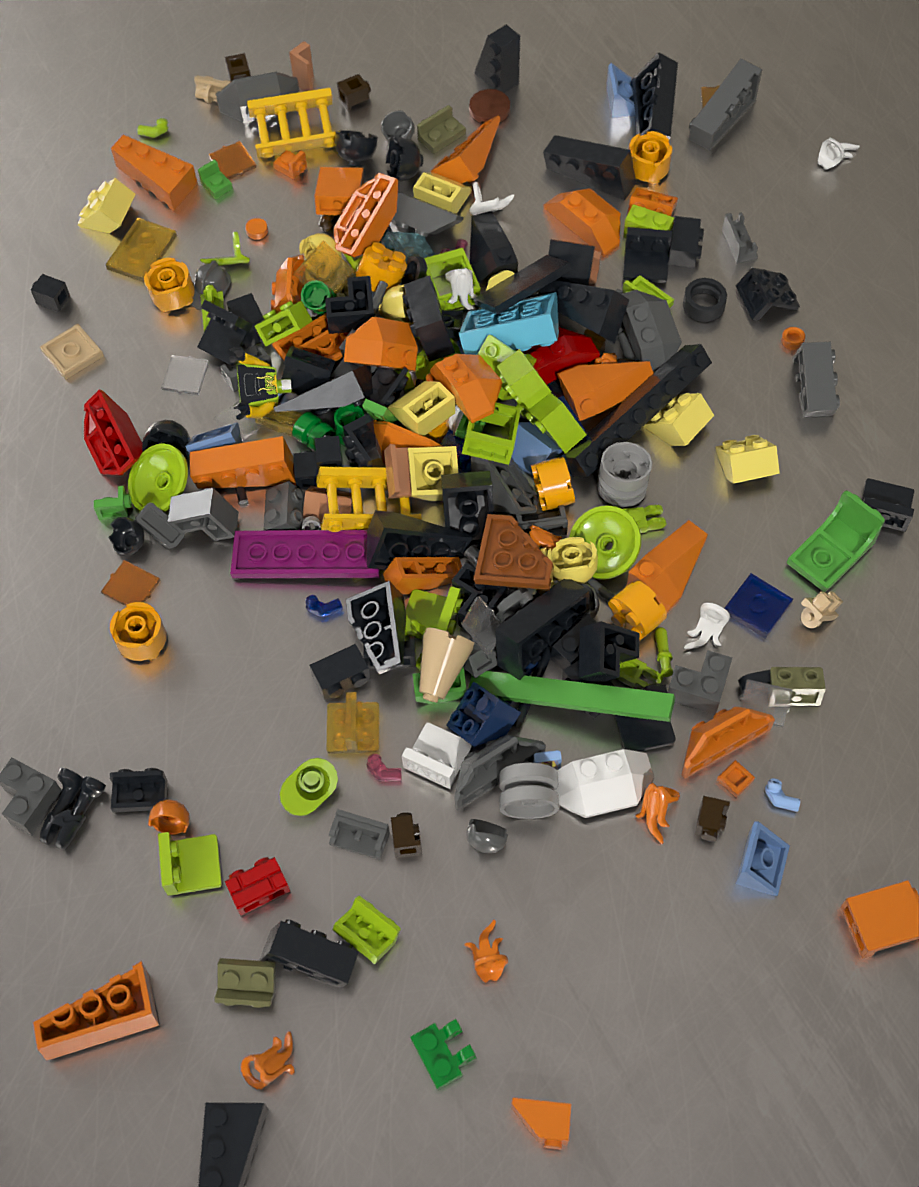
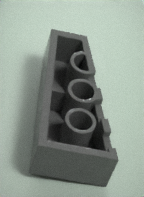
[689,59,762,150]

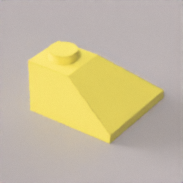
[408,446,458,501]

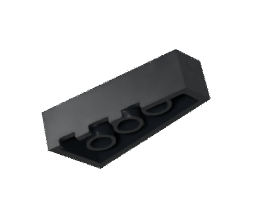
[632,52,678,139]

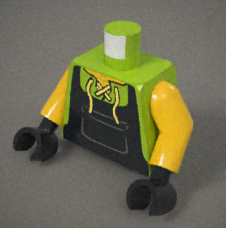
[229,346,291,420]

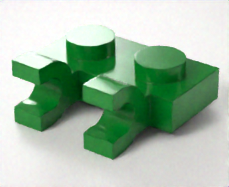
[410,1019,477,1090]

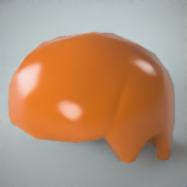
[148,799,190,835]

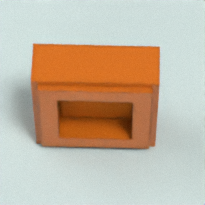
[717,760,755,798]

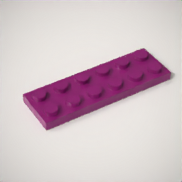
[230,530,380,578]

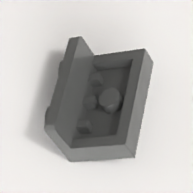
[263,481,304,531]

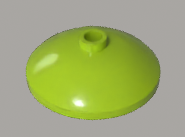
[128,444,188,512]
[569,506,642,579]

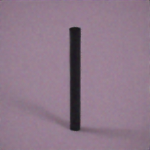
[512,645,552,731]

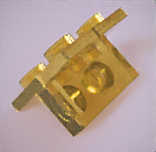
[326,692,379,753]

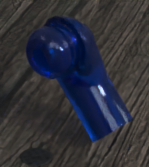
[305,595,343,617]

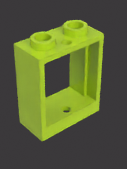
[424,248,480,310]
[462,402,521,465]

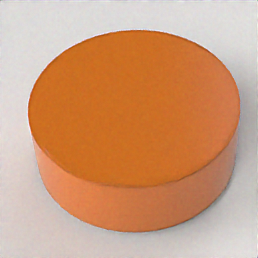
[245,218,268,240]
[781,327,805,350]

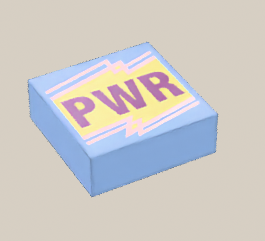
[533,750,562,770]

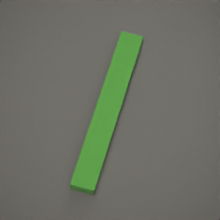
[468,671,675,722]

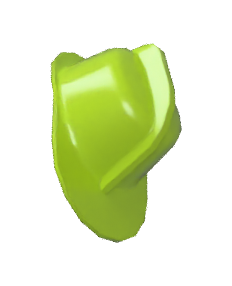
[280,758,338,816]

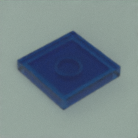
[724,573,793,639]

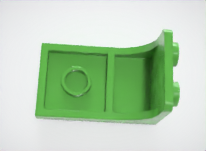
[787,490,885,593]

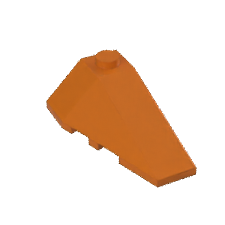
[430,115,501,184]
[626,520,708,613]

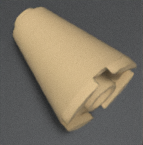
[419,628,474,703]

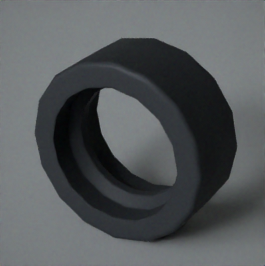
[683,278,727,322]

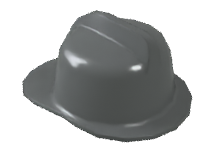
[191,260,231,310]

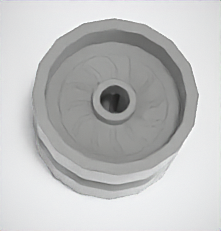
[499,763,559,819]

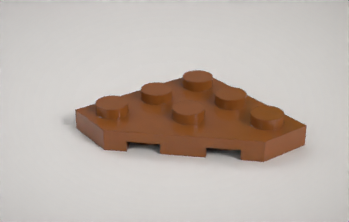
[474,514,554,590]

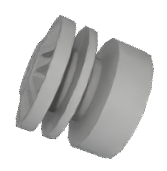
[597,442,652,507]

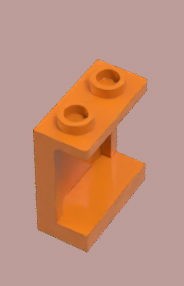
[315,167,364,215]
[841,880,919,959]

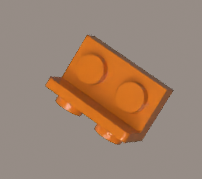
[627,187,678,216]

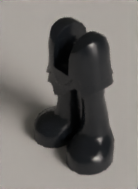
[40,768,106,850]

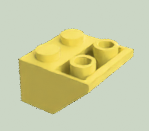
[413,172,472,214]
[77,178,136,233]
[388,381,455,436]
[643,393,714,446]
[715,435,780,484]

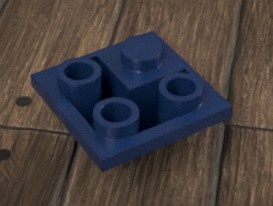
[446,682,521,747]

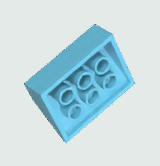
[459,292,559,355]

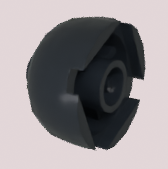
[335,130,378,166]
[386,136,423,181]
[142,419,190,460]

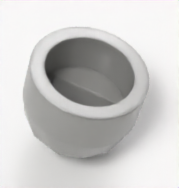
[302,516,321,530]

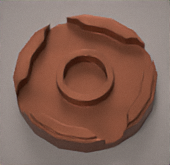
[469,89,510,123]

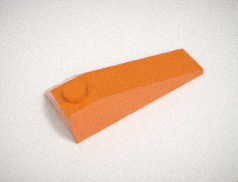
[557,361,653,421]

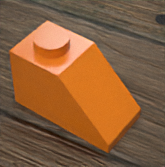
[511,1098,571,1149]

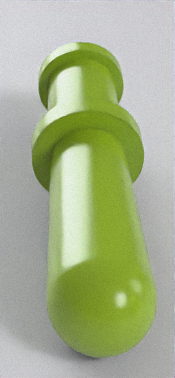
[655,627,674,677]

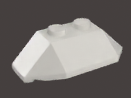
[554,749,654,818]

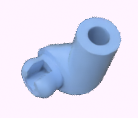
[765,778,800,812]

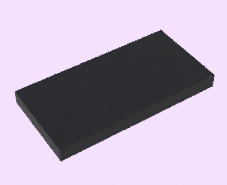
[473,255,572,315]

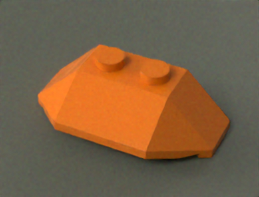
[334,173,398,257]
[543,188,621,257]
[271,255,306,313]
[272,313,350,361]
[344,317,418,372]
[430,354,502,423]
[373,420,458,464]
[681,706,775,779]

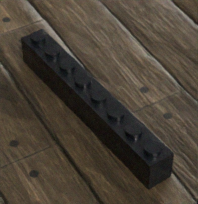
[561,344,712,477]

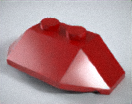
[522,327,600,385]
[84,389,143,476]

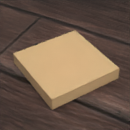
[40,324,104,380]

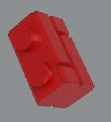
[225,857,291,916]

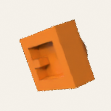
[273,150,307,179]

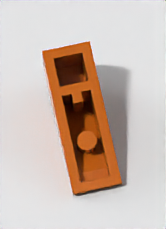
[383,557,462,594]

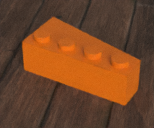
[111,134,198,212]
[190,436,296,489]
[33,961,159,1061]

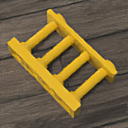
[247,87,339,158]
[316,467,422,532]

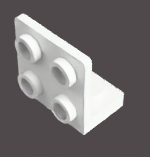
[402,723,473,789]

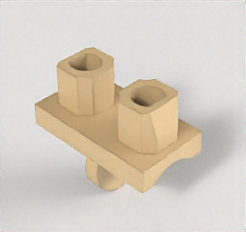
[194,75,232,104]
[801,591,843,628]

